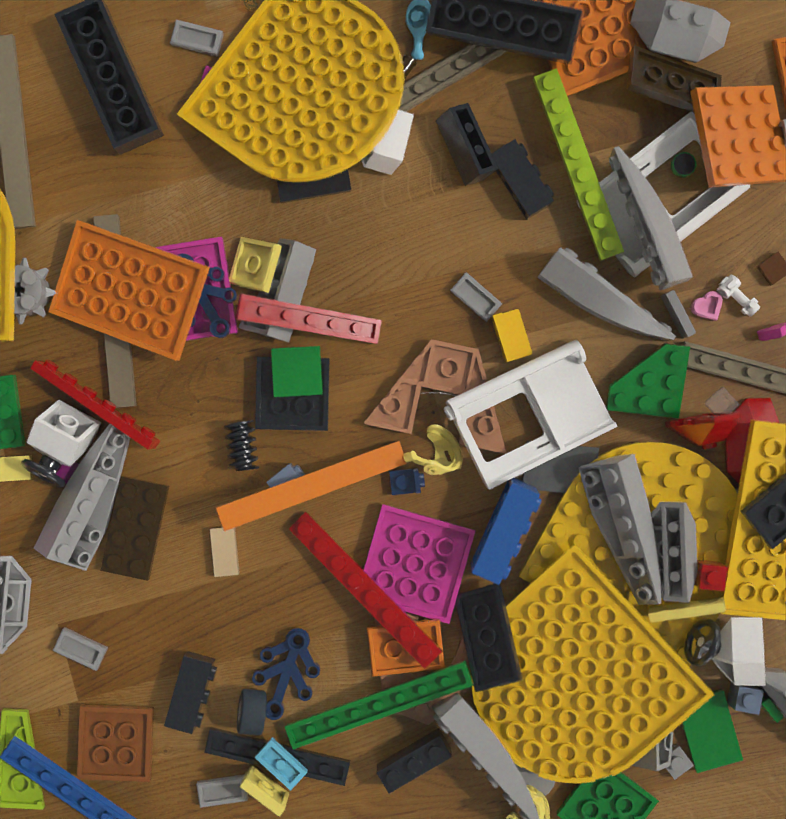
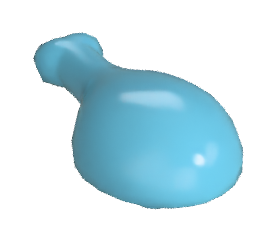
[406,0,431,60]

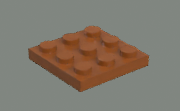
[77,704,154,782]

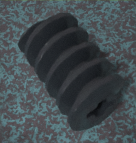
[224,420,259,471]

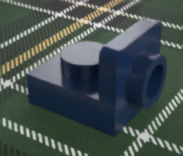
[389,468,425,495]

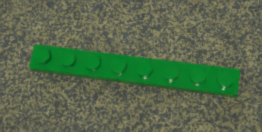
[285,661,474,750]

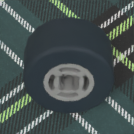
[237,689,267,735]

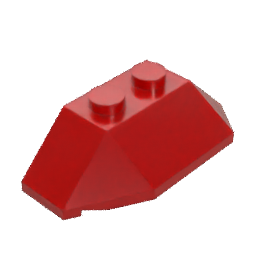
[725,398,779,484]

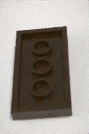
[627,45,722,112]
[100,476,169,581]

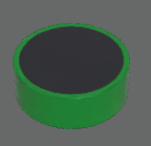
[671,152,697,178]

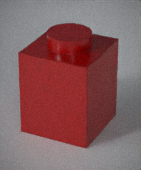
[694,560,727,591]

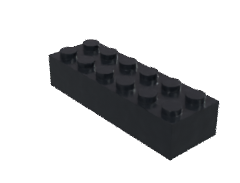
[54,0,164,155]
[426,0,583,65]

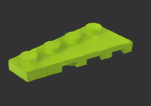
[0,708,45,810]

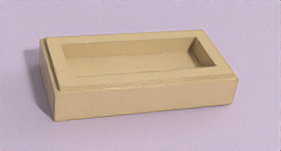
[210,527,240,577]

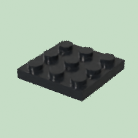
[255,357,330,431]

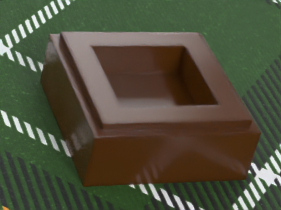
[756,251,786,286]

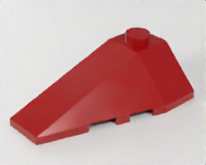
[665,412,741,449]

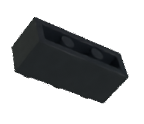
[436,103,498,186]
[492,139,554,220]
[164,651,217,734]
[376,728,452,794]

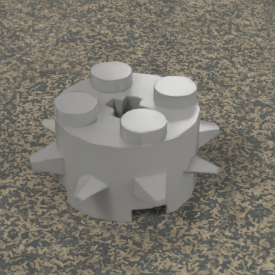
[14,258,56,324]

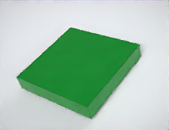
[271,346,323,397]

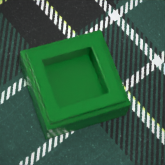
[761,694,784,723]

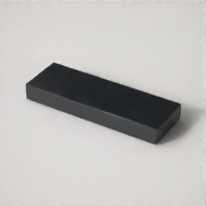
[276,169,352,203]

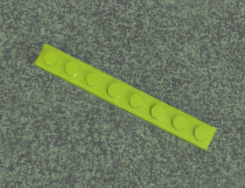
[533,68,624,261]

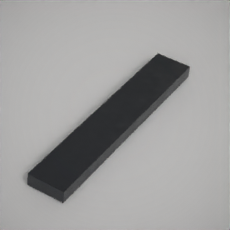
[204,727,351,786]

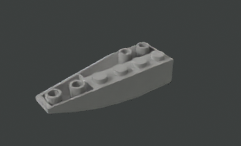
[609,146,693,291]
[537,247,676,341]
[34,424,130,571]
[579,454,661,605]
[431,693,540,819]

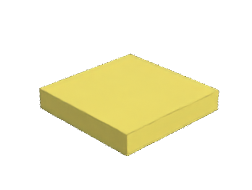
[229,237,282,293]
[240,765,289,817]

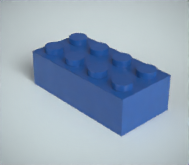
[471,478,542,585]

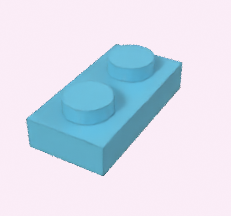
[255,737,308,791]

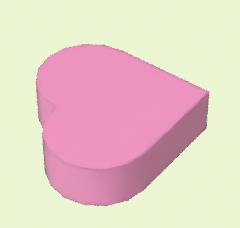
[691,291,723,321]

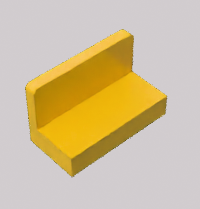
[491,309,532,363]

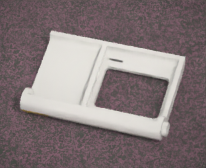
[577,112,750,277]
[444,340,618,490]

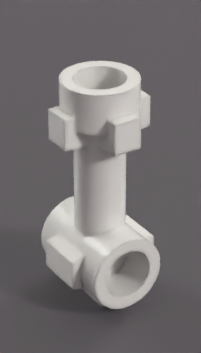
[717,275,760,317]

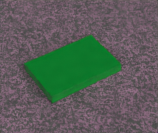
[681,689,743,773]

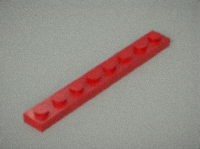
[289,512,443,669]

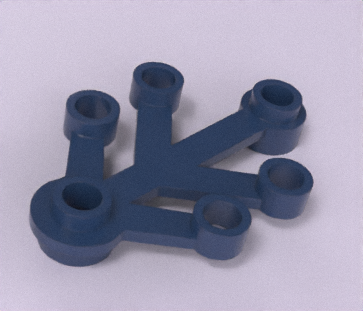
[178,253,237,338]
[252,628,320,720]

